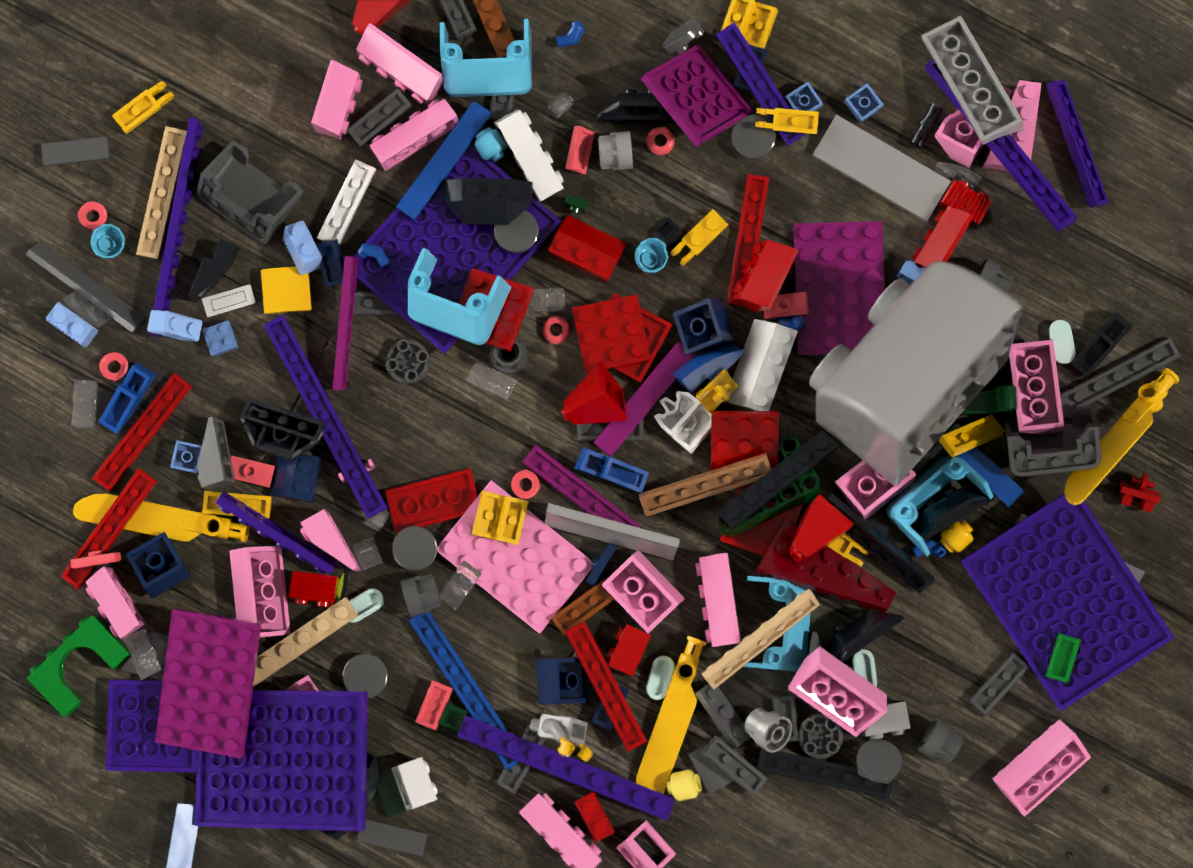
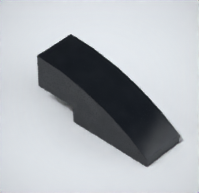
[188,239,240,302]
[1070,311,1133,377]

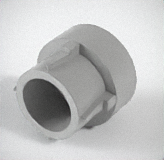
[598,131,633,171]
[744,708,792,753]

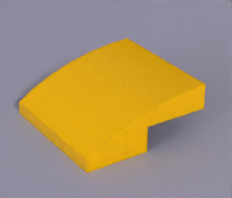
[721,0,778,49]
[261,267,312,314]
[472,491,528,545]

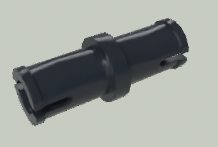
[909,103,943,148]

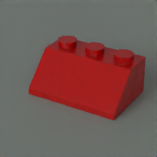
[912,206,974,268]
[548,215,627,283]
[732,240,799,313]

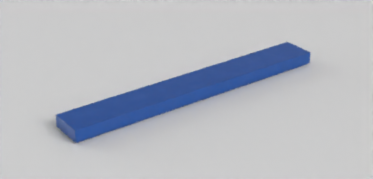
[408,612,519,770]

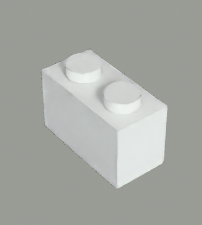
[391,757,437,811]

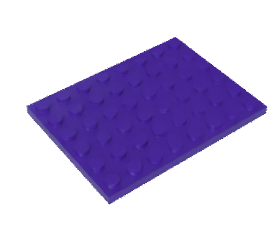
[353,144,561,354]
[960,492,1175,712]
[195,690,368,831]

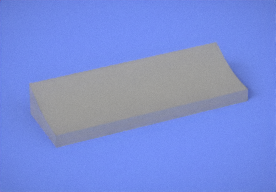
[921,16,1023,145]
[812,114,951,223]
[544,503,680,560]

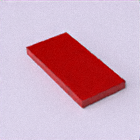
[384,468,478,534]

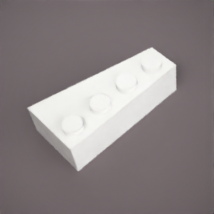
[493,110,564,201]

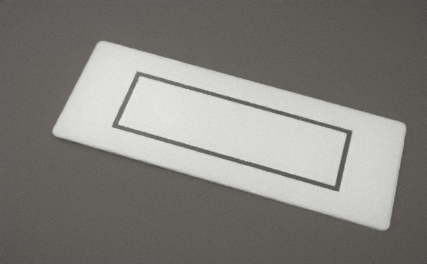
[202,284,256,317]

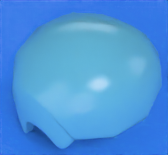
[90,224,125,259]
[635,238,669,273]

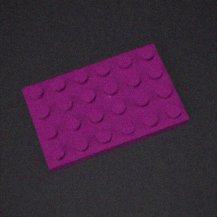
[793,221,885,356]
[155,608,261,758]

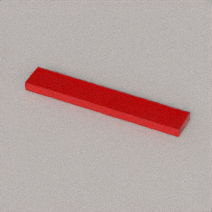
[727,174,769,307]
[92,373,192,492]
[60,468,158,590]
[565,621,647,752]

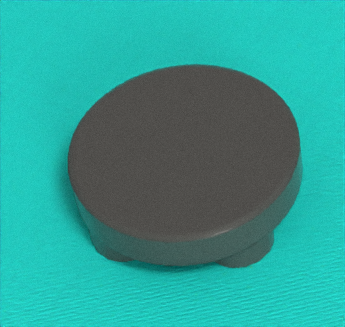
[663,18,704,55]
[731,115,776,160]
[494,210,539,254]
[385,339,430,384]
[392,525,437,571]
[343,654,388,698]
[798,713,843,759]
[856,739,902,784]

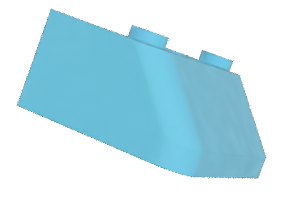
[440,19,532,97]
[408,248,511,345]
[886,455,994,556]
[743,576,812,671]

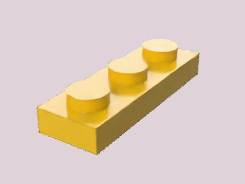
[939,414,1005,458]
[202,491,272,519]

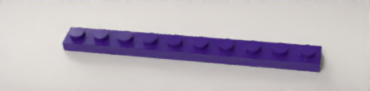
[925,60,1078,232]
[149,117,204,338]
[264,315,388,519]
[457,715,675,820]

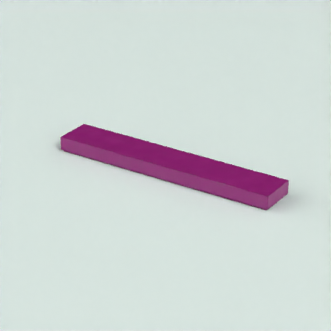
[333,256,359,391]
[593,342,695,457]
[522,445,641,528]

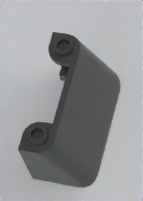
[197,140,304,244]
[1003,405,1101,477]

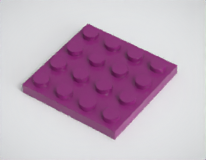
[641,44,753,148]

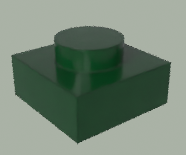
[565,194,589,215]
[439,703,468,732]

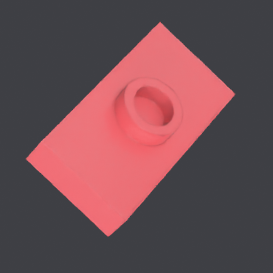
[565,126,595,175]
[764,292,809,319]
[231,456,275,488]
[70,551,121,568]
[415,680,453,731]

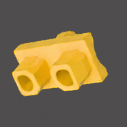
[695,369,739,413]

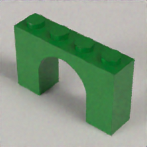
[27,615,133,717]

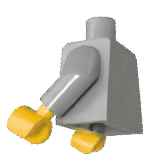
[530,714,593,762]

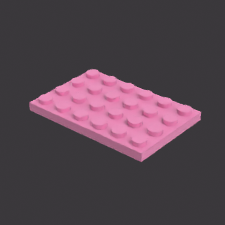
[437,480,593,634]

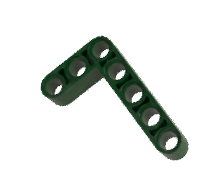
[959,386,1017,416]
[718,435,820,537]

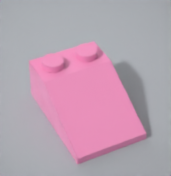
[300,509,361,572]

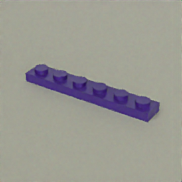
[716,22,806,146]
[1046,80,1109,208]
[215,491,337,574]

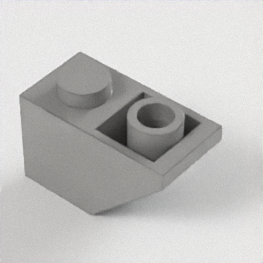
[863,701,911,740]

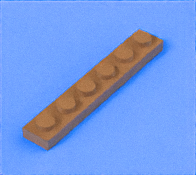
[639,453,772,517]

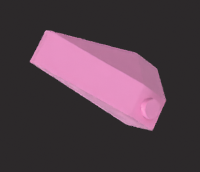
[935,85,1013,168]

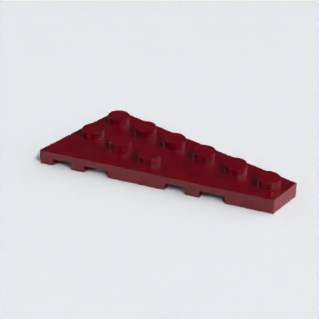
[755,519,897,612]

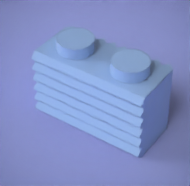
[283,221,322,275]
[46,302,99,347]
[147,310,202,342]

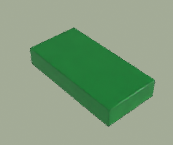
[1045,633,1081,683]

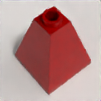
[352,0,411,36]
[561,362,628,425]
[789,494,854,562]

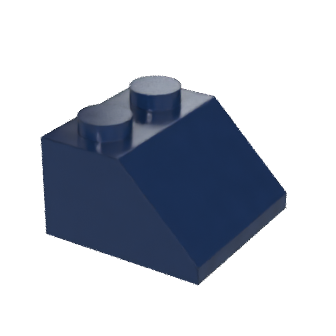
[673,298,735,355]
[270,454,322,503]
[125,532,191,599]
[537,658,589,705]

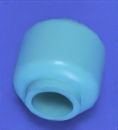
[474,127,507,162]

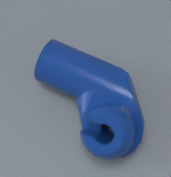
[556,21,584,48]
[358,243,391,268]
[779,315,805,331]
[912,539,947,558]

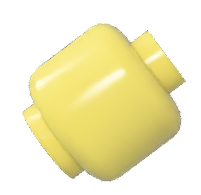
[667,770,702,801]

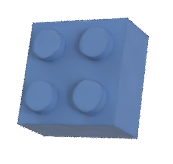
[784,82,823,111]
[844,83,884,124]
[897,260,925,284]
[202,320,239,357]
[170,440,202,474]

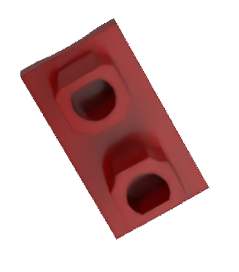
[1118,473,1161,512]

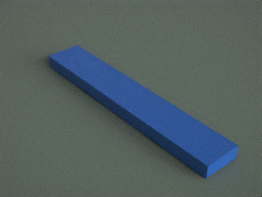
[396,101,492,221]

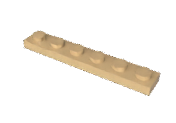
[136,126,187,260]
[702,589,820,689]
[253,597,359,687]

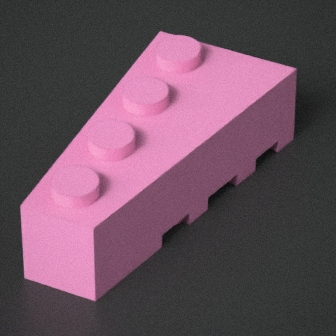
[982,80,1042,172]
[519,793,602,868]

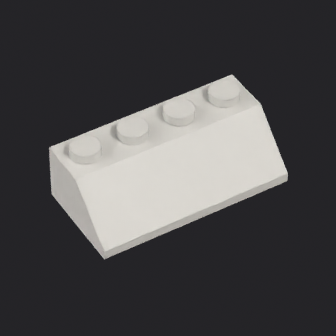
[724,319,798,411]

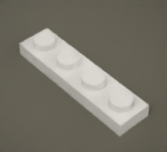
[317,159,376,245]

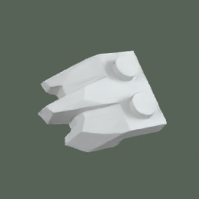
[654,391,711,454]

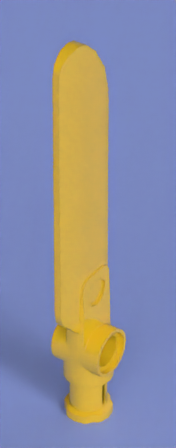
[1064,368,1179,505]
[73,494,250,543]
[636,636,707,794]

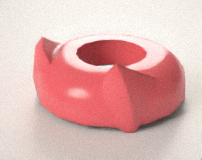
[645,127,674,155]
[77,201,107,231]
[542,316,570,345]
[99,352,129,382]
[511,469,541,499]

